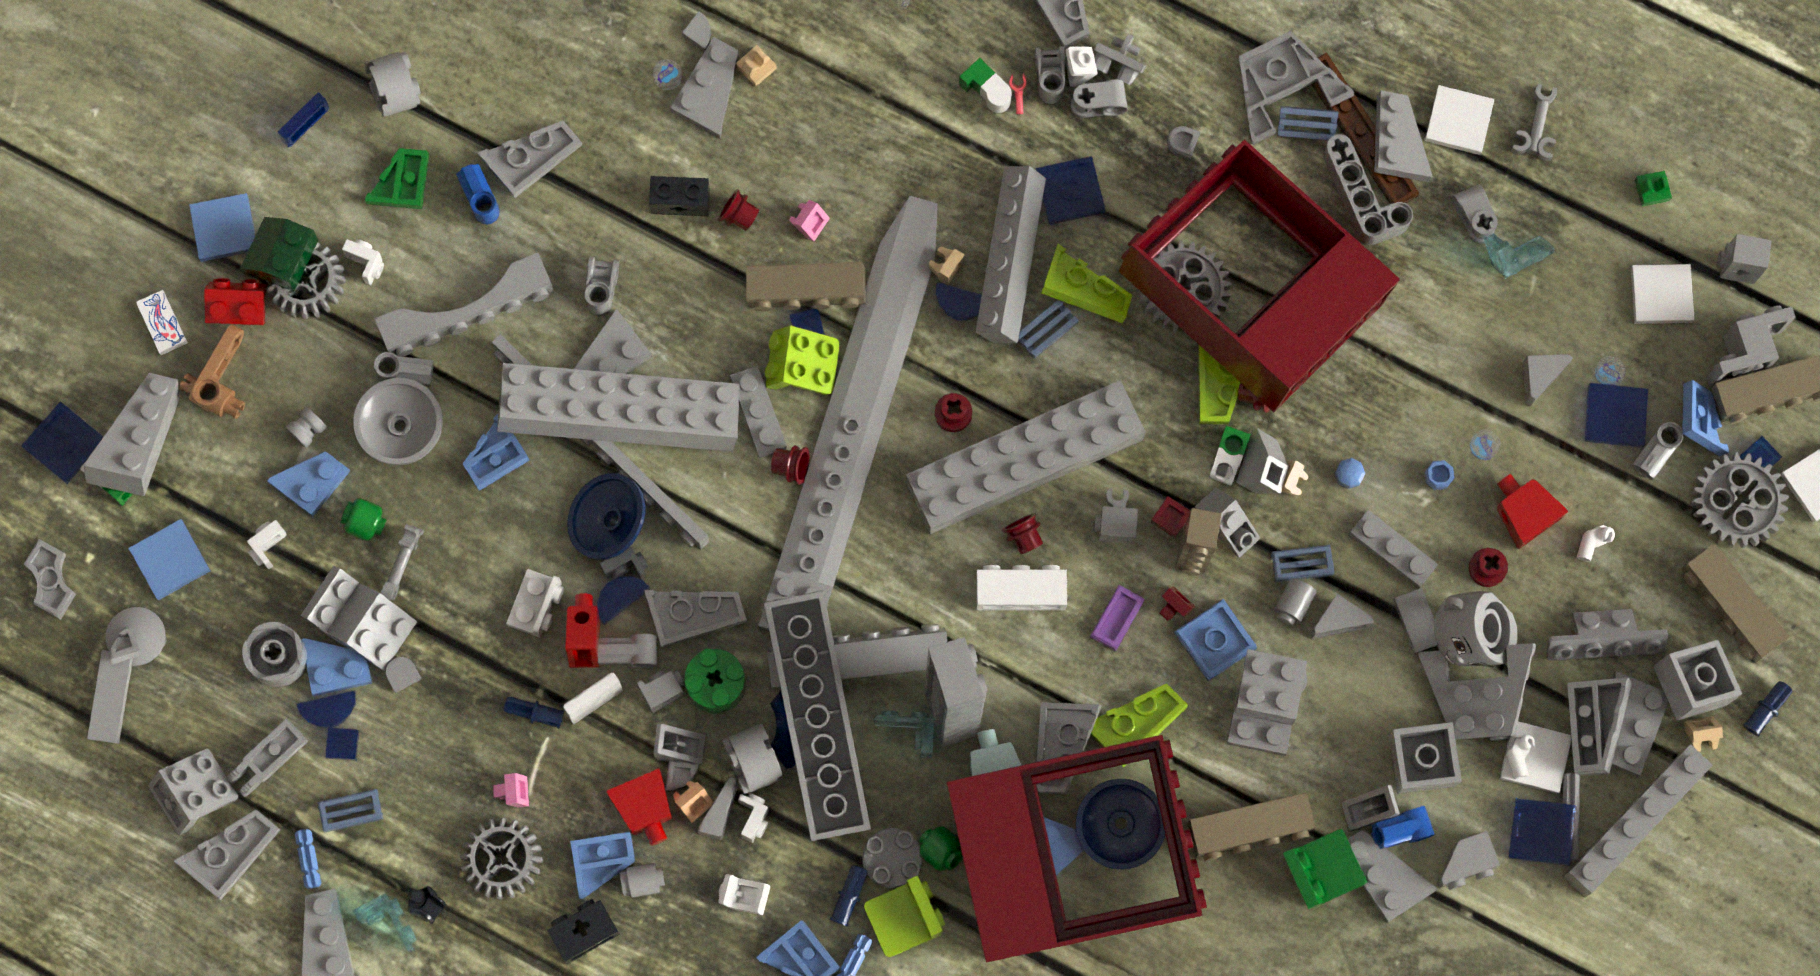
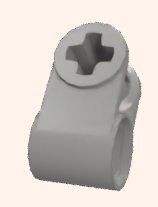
[1035,46,1065,104]
[1071,79,1128,118]
[1452,184,1498,244]
[584,256,619,316]

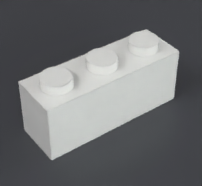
[976,565,1067,610]

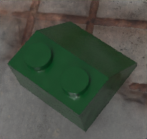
[240,217,318,292]

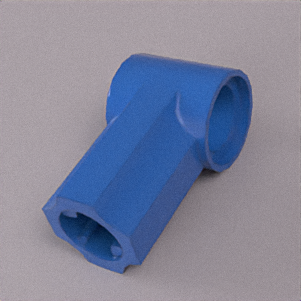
[456,164,500,225]
[1372,806,1435,849]

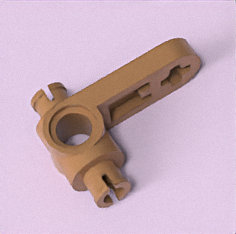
[179,325,245,419]

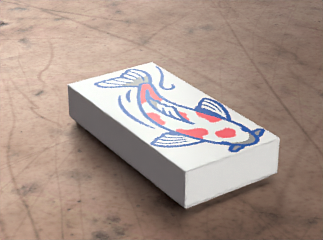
[136,290,188,355]

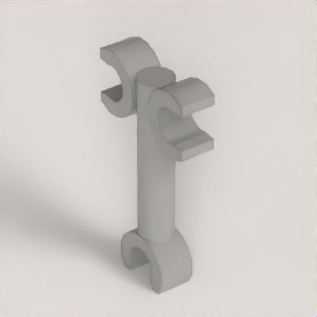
[1511,84,1557,161]
[381,524,424,601]

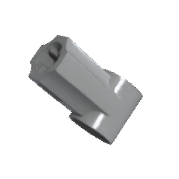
[374,352,434,387]
[1631,422,1684,480]
[598,634,657,668]

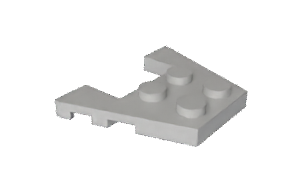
[1239,31,1354,145]
[1419,643,1536,740]

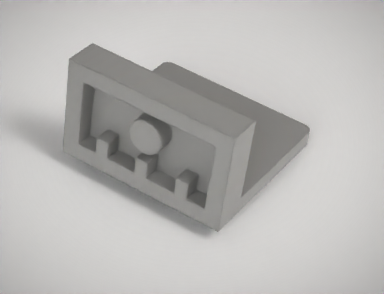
[148,749,238,836]

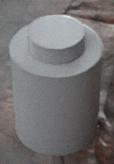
[1274,578,1317,626]

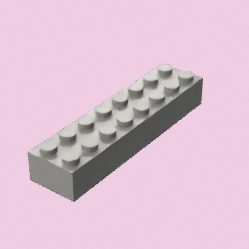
[497,363,740,452]
[906,380,1146,535]
[764,590,871,841]
[924,637,988,747]

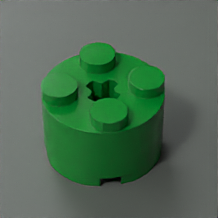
[684,649,746,714]

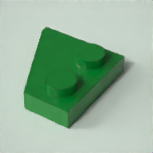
[365,148,429,209]

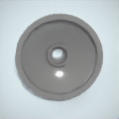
[353,378,443,465]

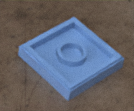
[189,193,255,262]
[129,519,211,600]
[1174,599,1257,681]

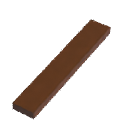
[1311,52,1420,204]

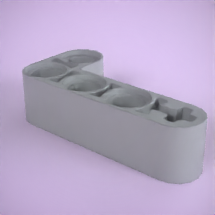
[1323,134,1413,245]

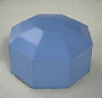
[1335,458,1365,489]
[1424,460,1454,490]

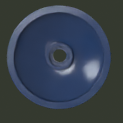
[567,473,646,560]
[1076,778,1165,870]

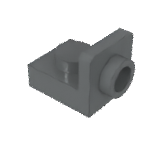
[600,547,648,580]

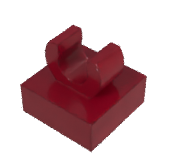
[1151,496,1191,538]
[1159,586,1195,621]

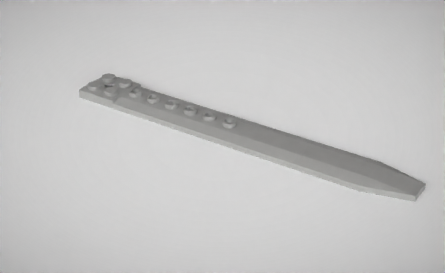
[758,196,938,631]

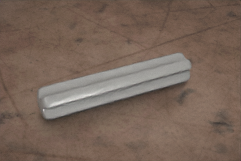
[1562,773,1580,862]

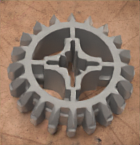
[266,243,346,320]
[460,817,543,900]

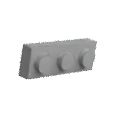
[730,366,787,458]
[1349,510,1438,589]

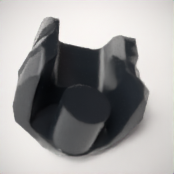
[408,886,447,924]

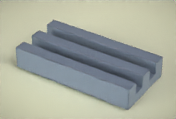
[1277,106,1339,140]
[1018,300,1079,359]
[1271,545,1335,582]
[317,789,384,833]

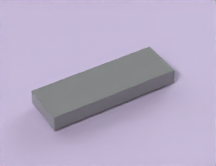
[87,650,133,744]

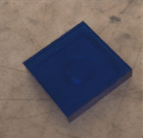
[1036,156,1106,225]
[1585,383,1648,448]
[21,401,103,484]
[1509,798,1577,866]

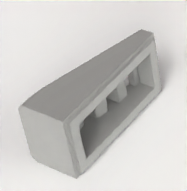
[698,777,738,841]

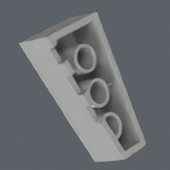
[83,373,180,496]

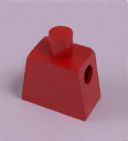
[1496,474,1568,549]
[565,593,600,668]
[606,768,672,846]

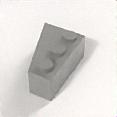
[1567,677,1632,776]

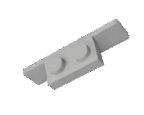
[1546,609,1668,660]

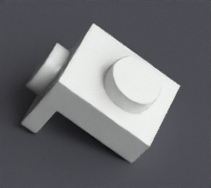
[1065,47,1098,87]
[342,239,384,285]
[247,520,287,569]
[738,793,768,843]
[719,874,770,915]

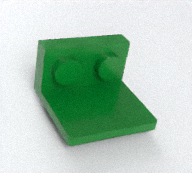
[1283,829,1367,909]

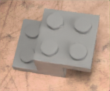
[1706,305,1796,388]
[300,566,417,671]
[1227,649,1307,756]

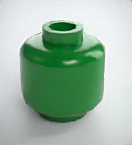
[340,498,387,541]
[919,826,963,871]

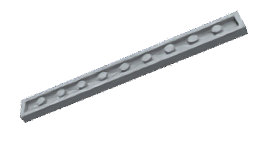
[492,334,709,550]

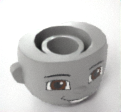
[1434,591,1517,666]

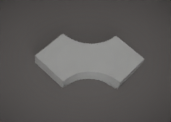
[24,539,76,620]

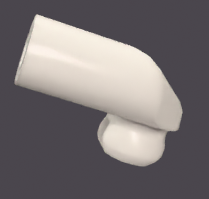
[1576,525,1615,562]
[1507,734,1535,779]

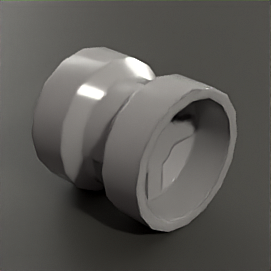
[285,407,327,448]

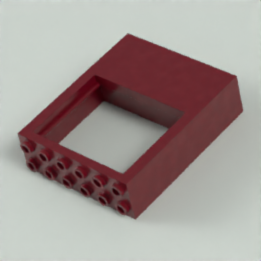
[1119,139,1400,412]
[947,735,1207,963]

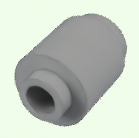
[620,863,665,898]

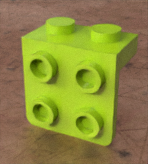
[765,325,839,395]
[864,876,945,958]

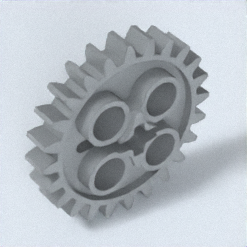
[1136,241,1231,334]
[1691,452,1789,548]

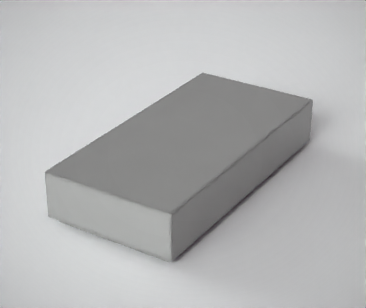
[1393,588,1438,655]

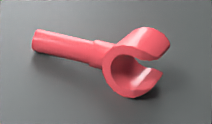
[1009,73,1027,114]

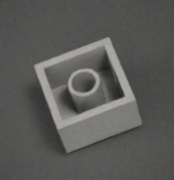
[1653,640,1742,721]
[1388,722,1462,794]

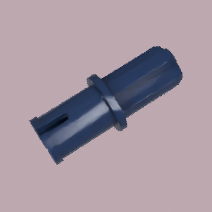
[1743,681,1792,737]
[504,697,565,729]
[830,865,868,927]

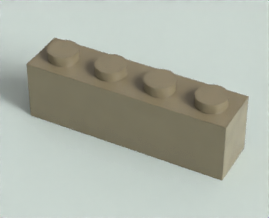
[746,262,866,311]
[1710,355,1820,424]
[1176,508,1222,576]
[1681,543,1790,663]
[1187,793,1316,861]

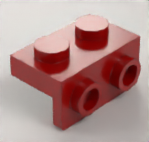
[204,278,268,325]

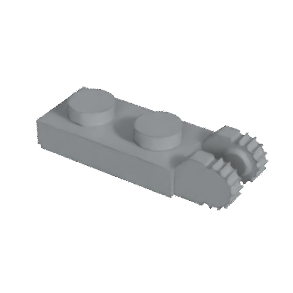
[227,719,308,797]

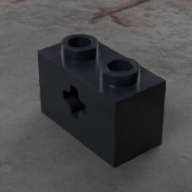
[649,176,710,217]
[547,899,620,965]

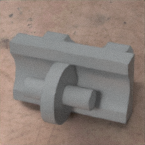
[1094,34,1146,85]

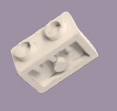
[506,569,564,638]

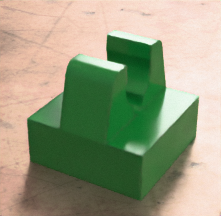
[1635,171,1672,207]

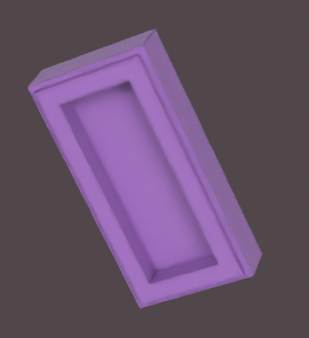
[1090,585,1145,651]

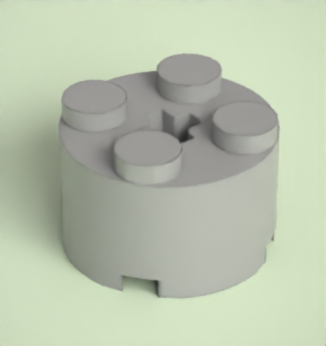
[364,52,421,117]
[242,622,307,687]
[722,723,783,794]

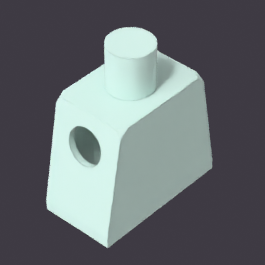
[969,729,1021,776]

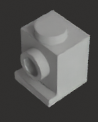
[637,670,685,713]

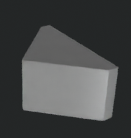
[1522,354,1573,406]
[1311,594,1374,639]
[653,724,705,765]
[1341,785,1400,831]

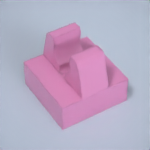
[789,200,830,241]
[493,773,529,808]

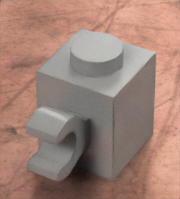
[1094,488,1138,544]

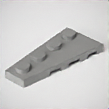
[302,889,354,976]

